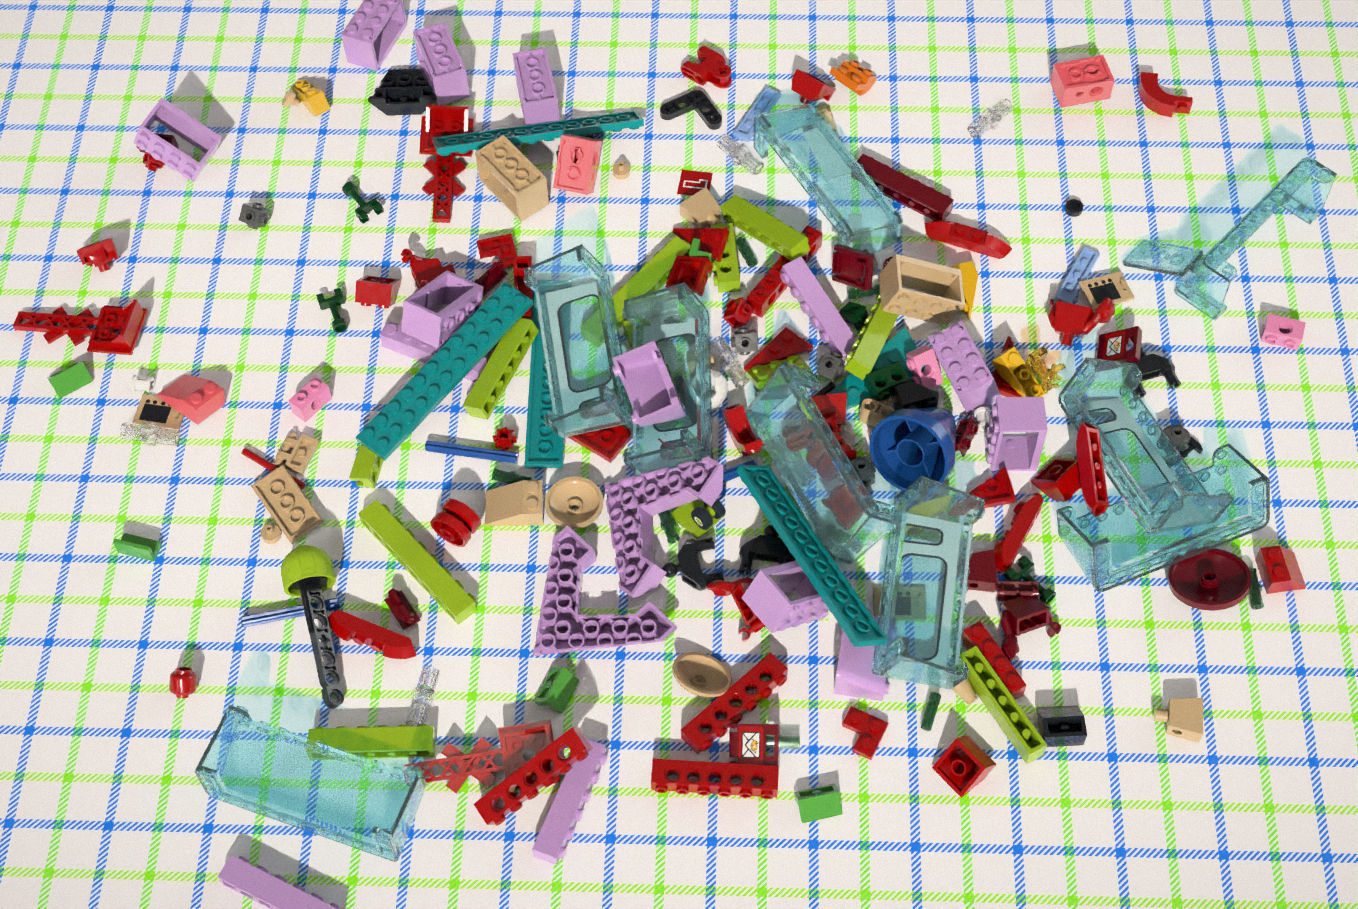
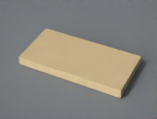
[251,464,324,544]

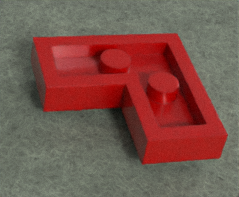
[476,234,517,269]
[842,706,889,760]

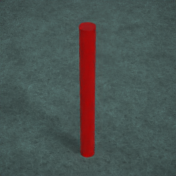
[241,448,306,490]

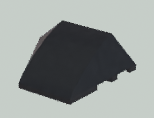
[368,68,437,116]

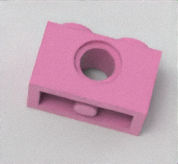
[1261,313,1306,350]
[906,345,944,389]
[288,376,332,423]

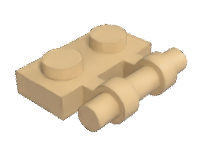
[274,432,320,474]

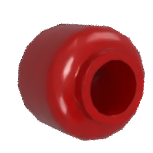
[169,667,197,698]

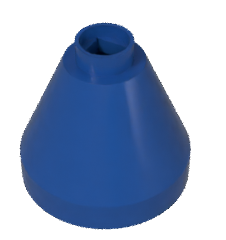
[869,407,956,494]

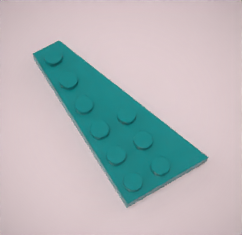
[829,327,925,410]

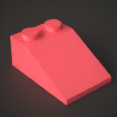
[157,374,225,425]

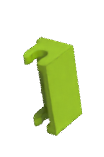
[349,445,384,489]

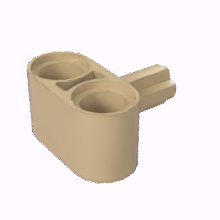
[858,397,895,428]

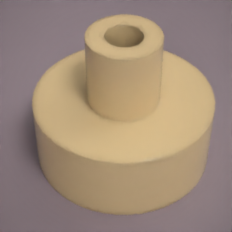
[282,89,300,108]
[613,161,630,180]
[260,523,281,544]

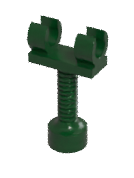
[342,181,384,224]
[316,288,348,333]
[1003,556,1057,605]

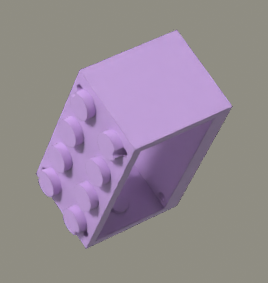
[341,0,407,71]
[413,22,470,106]
[512,48,560,125]
[133,98,222,182]
[401,271,483,349]
[928,320,1001,416]
[985,397,1048,471]
[742,561,829,633]

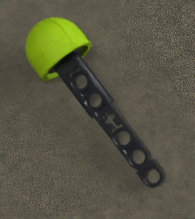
[281,545,344,709]

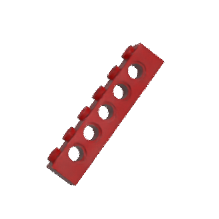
[747,225,823,318]
[681,652,788,755]
[474,727,593,826]
[651,758,779,799]

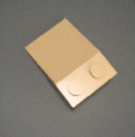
[485,480,544,526]

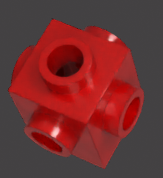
[722,297,754,329]

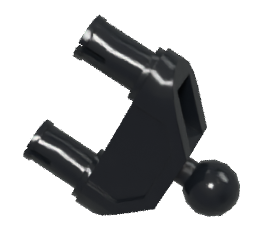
[1123,347,1181,399]
[738,524,796,575]
[662,537,724,591]

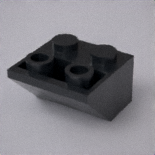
[892,382,939,411]
[1036,705,1087,747]

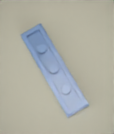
[733,87,781,142]
[1053,246,1100,304]

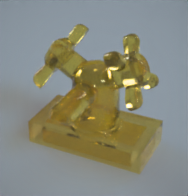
[1025,346,1066,394]

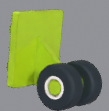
[671,499,726,539]

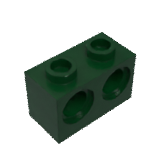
[864,361,910,401]

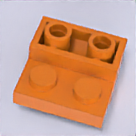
[829,59,877,96]

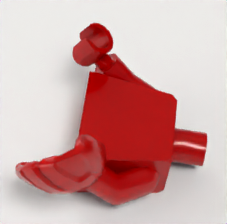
[401,249,456,297]
[1048,298,1116,347]
[706,577,766,642]

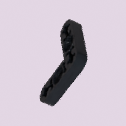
[660,90,722,130]

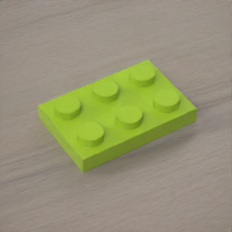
[747,355,812,390]

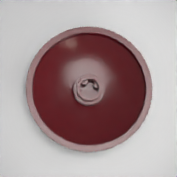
[1168,548,1251,611]

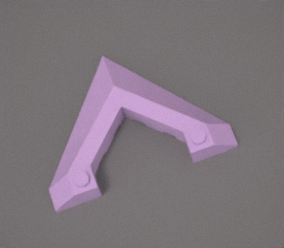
[603,457,723,598]
[533,525,677,656]

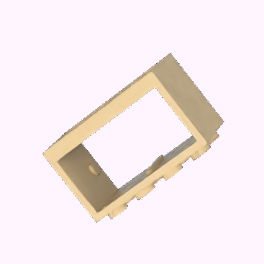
[475,135,549,222]
[879,254,965,326]

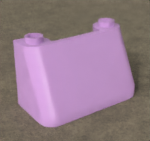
[612,341,686,427]
[834,614,897,701]

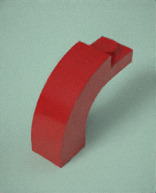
[1138,72,1193,117]
[721,403,764,457]

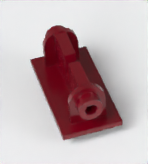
[474,261,508,297]
[955,416,978,457]
[997,581,1039,601]
[384,588,421,630]

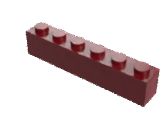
[851,154,954,221]

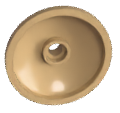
[545,476,604,529]
[672,652,732,698]

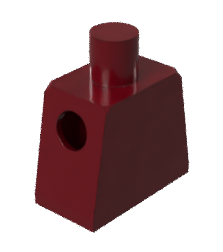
[957,550,998,592]

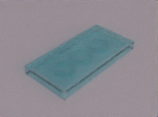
[1122,239,1204,277]

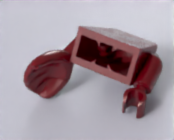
[1000,595,1061,661]

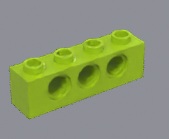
[711,223,740,293]

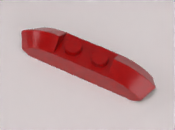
[924,220,1012,259]
[1076,421,1109,517]
[994,493,1044,572]
[328,610,416,659]

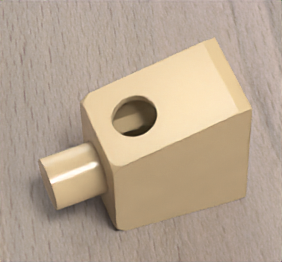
[679,187,721,228]
[1154,698,1203,743]

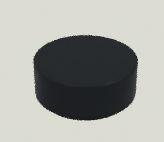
[1065,199,1084,217]

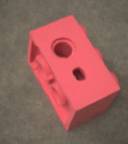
[1050,55,1114,108]
[553,134,602,195]

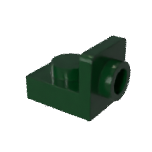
[839,301,869,331]

